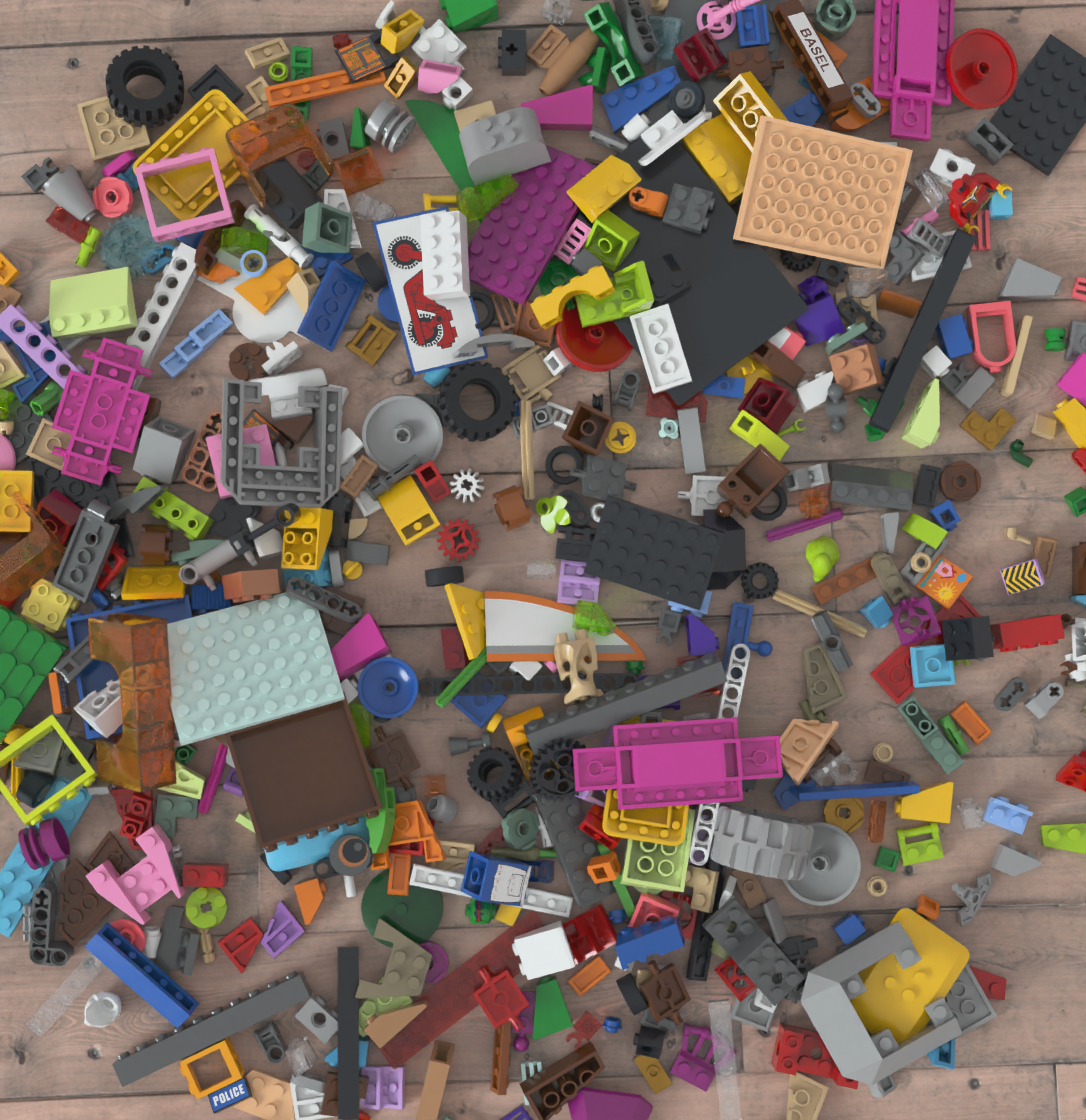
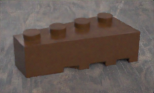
[520,1041,605,1120]

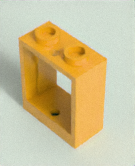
[179,1037,245,1100]

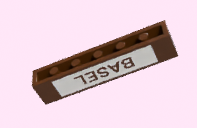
[771,0,854,114]

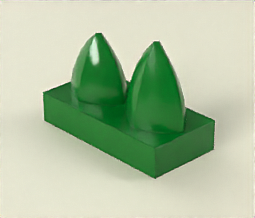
[578,47,611,93]

